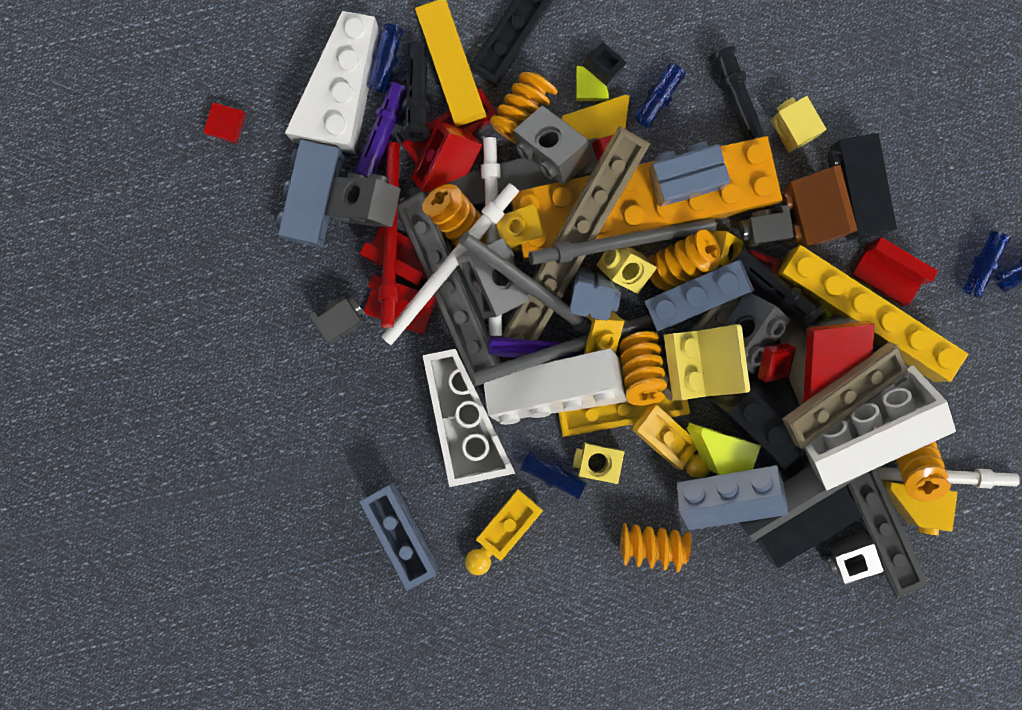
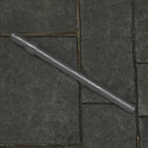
[528,218,716,265]
[459,232,592,336]
[470,315,652,386]

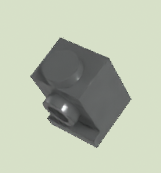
[739,205,794,248]
[309,296,365,344]
[825,528,883,584]

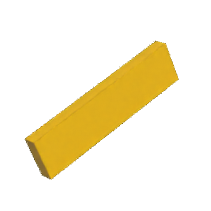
[415,0,486,127]
[558,397,690,437]

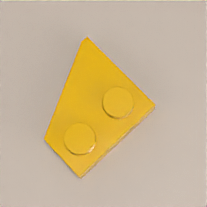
[561,95,630,140]

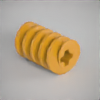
[490,72,558,144]
[422,184,486,247]
[648,229,721,291]
[619,331,667,406]
[896,441,951,501]
[620,523,691,573]

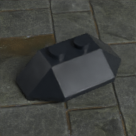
[705,366,809,479]

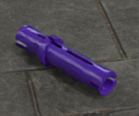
[354,82,407,178]

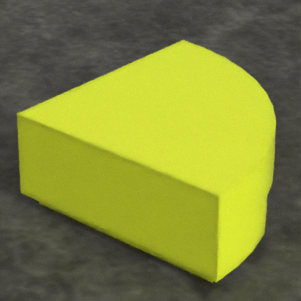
[576,66,609,101]

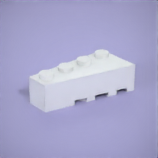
[285,11,380,155]
[484,348,628,425]
[423,349,515,487]
[804,365,956,491]

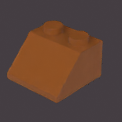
[781,165,857,248]

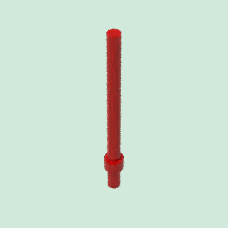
[378,142,400,328]

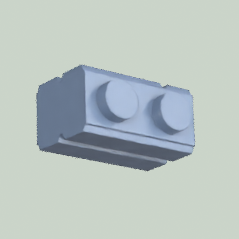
[649,141,730,207]
[570,266,621,321]

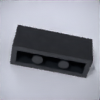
[828,133,897,241]
[756,486,863,568]

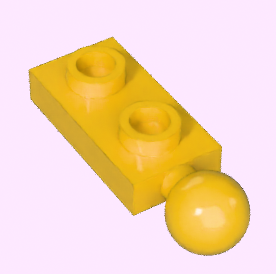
[631,404,710,479]
[465,489,543,575]

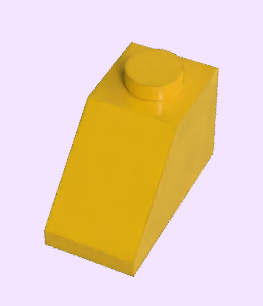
[882,480,957,536]

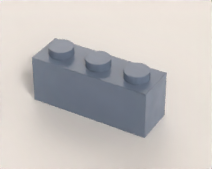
[276,139,344,248]
[645,260,754,332]
[677,465,789,530]
[359,482,440,591]

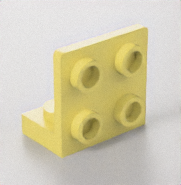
[664,324,750,401]

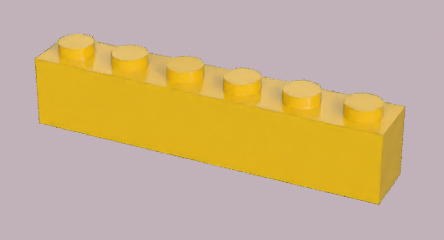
[776,245,968,382]

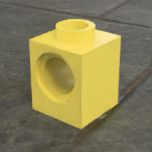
[770,96,827,153]
[596,247,657,294]
[573,442,624,484]

